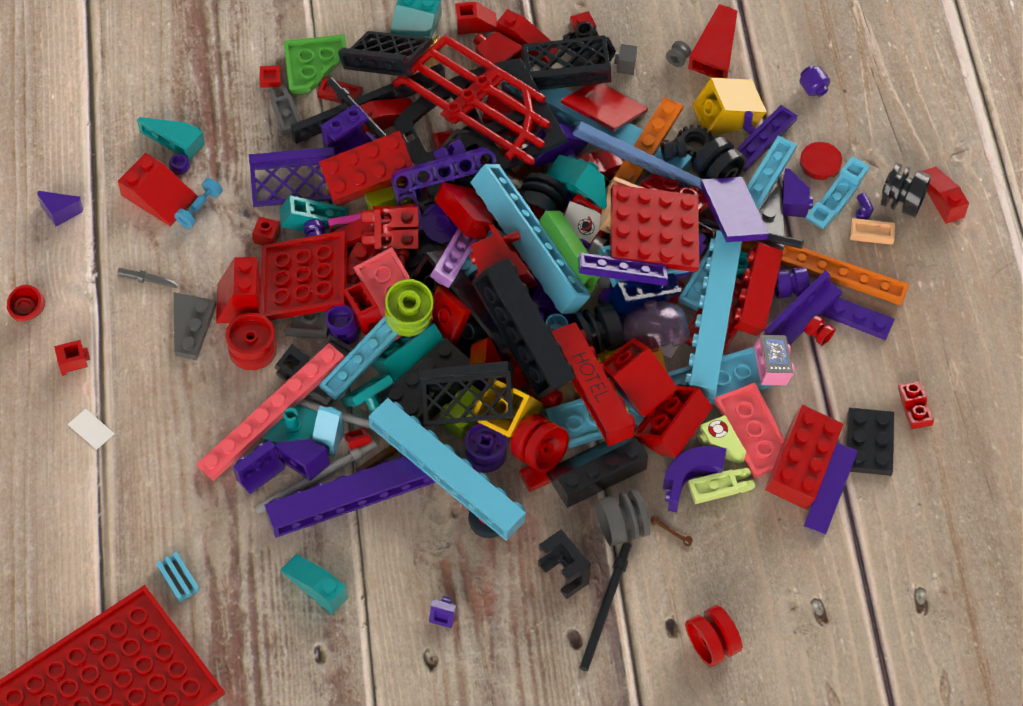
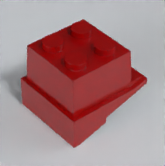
[470,224,538,289]

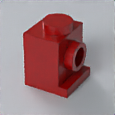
[54,340,91,376]

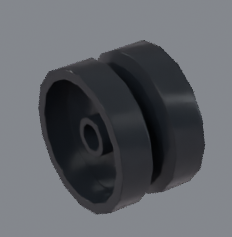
[692,136,747,179]

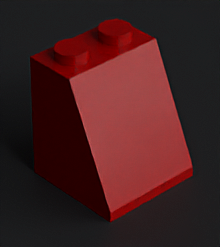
[216,257,261,324]
[603,338,679,417]

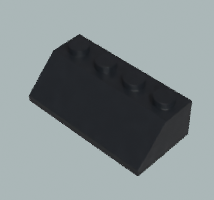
[546,437,648,508]

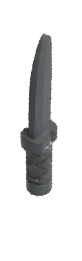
[117,268,178,288]

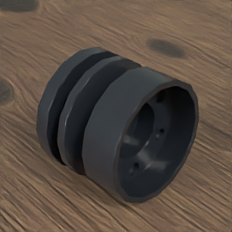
[881,163,931,217]
[520,173,567,213]
[572,302,624,355]

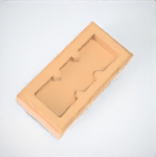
[850,218,895,245]

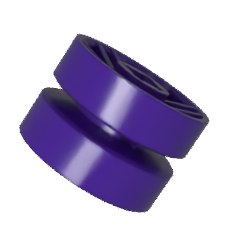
[465,423,507,473]

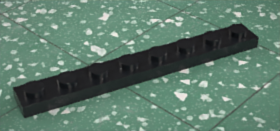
[291,63,445,144]

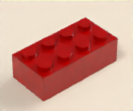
[319,131,414,206]
[765,404,843,510]

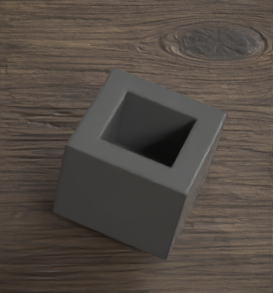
[614,44,637,75]

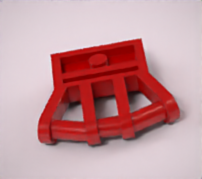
[347,241,409,286]

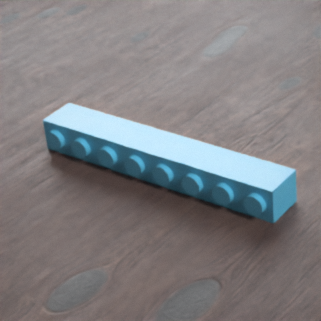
[470,164,591,314]
[685,230,742,399]
[369,398,526,541]

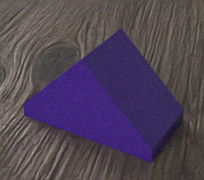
[37,191,83,226]

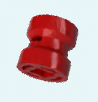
[804,315,836,346]

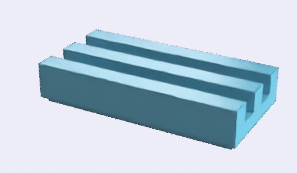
[156,551,200,602]

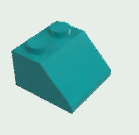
[390,0,442,38]

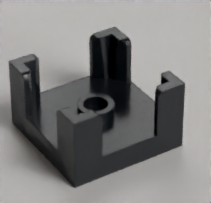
[538,529,591,599]

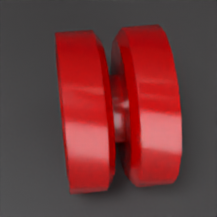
[225,313,277,371]
[510,414,569,473]
[685,605,743,667]

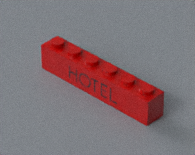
[551,322,636,446]

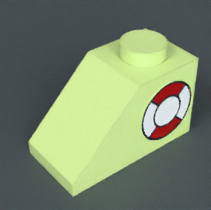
[698,415,746,464]

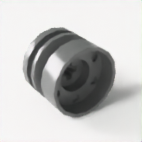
[596,489,650,547]

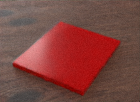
[560,83,648,132]

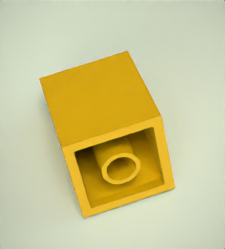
[692,78,766,136]
[471,379,543,438]

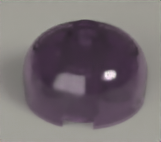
[622,300,690,352]

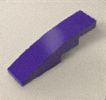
[804,443,858,535]

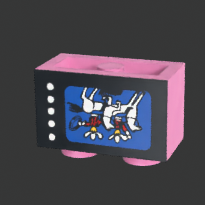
[754,335,795,385]

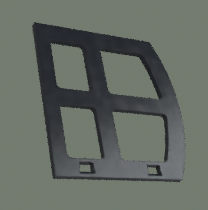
[393,58,568,207]

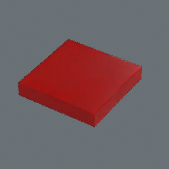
[430,285,471,346]

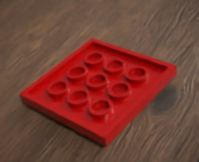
[610,184,699,272]
[260,230,347,321]

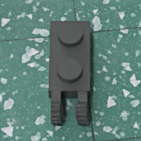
[268,84,301,136]

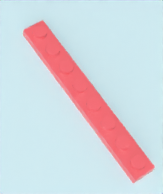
[196,343,345,482]

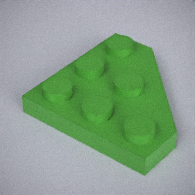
[284,34,347,95]

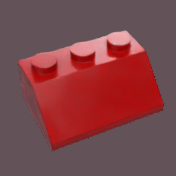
[634,386,713,458]

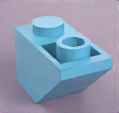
[312,406,344,457]

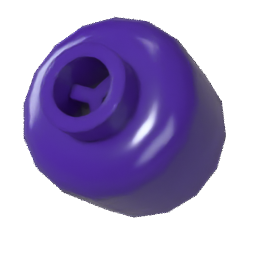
[799,65,830,97]

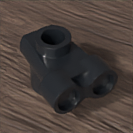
[562,22,599,53]

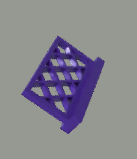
[248,147,335,207]

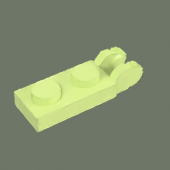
[688,468,755,504]

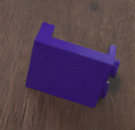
[321,104,368,155]

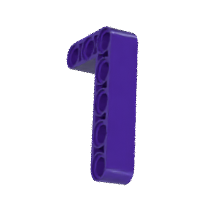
[390,147,496,232]

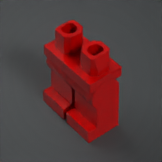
[361,203,418,249]

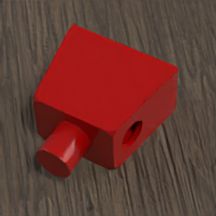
[473,32,523,63]
[343,281,382,335]

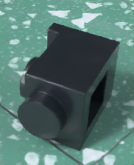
[274,344,310,381]

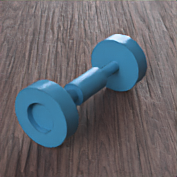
[174,178,223,229]

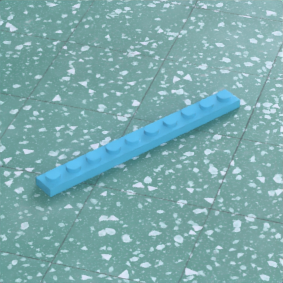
[678,136,797,311]

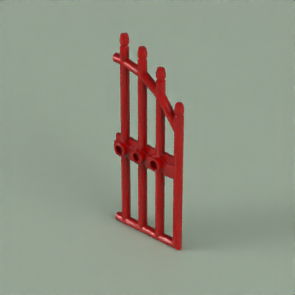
[392,34,551,165]

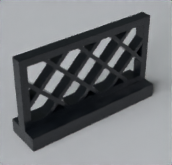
[338,31,433,77]
[523,35,612,90]
[419,361,515,426]

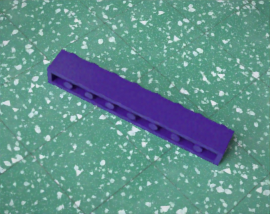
[264,455,436,538]

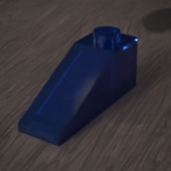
[608,273,682,315]

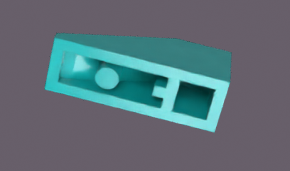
[137,117,205,161]
[279,195,349,231]
[280,554,348,614]

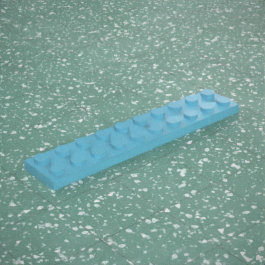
[545,347,772,449]

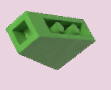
[540,211,600,292]

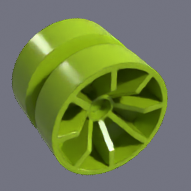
[385,279,433,337]

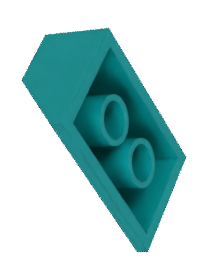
[546,155,607,210]
[371,323,443,383]

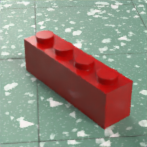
[732,243,783,336]

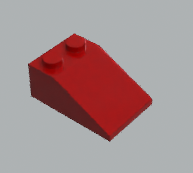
[118,152,198,227]

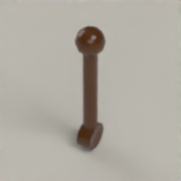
[650,516,693,546]

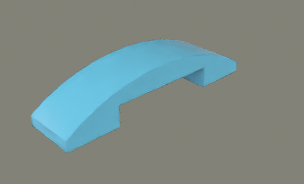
[805,156,870,230]

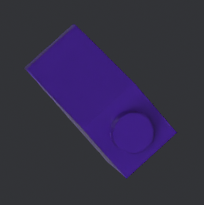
[782,168,813,218]
[275,439,330,481]

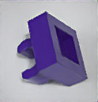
[429,596,456,628]

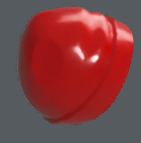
[7,285,46,321]

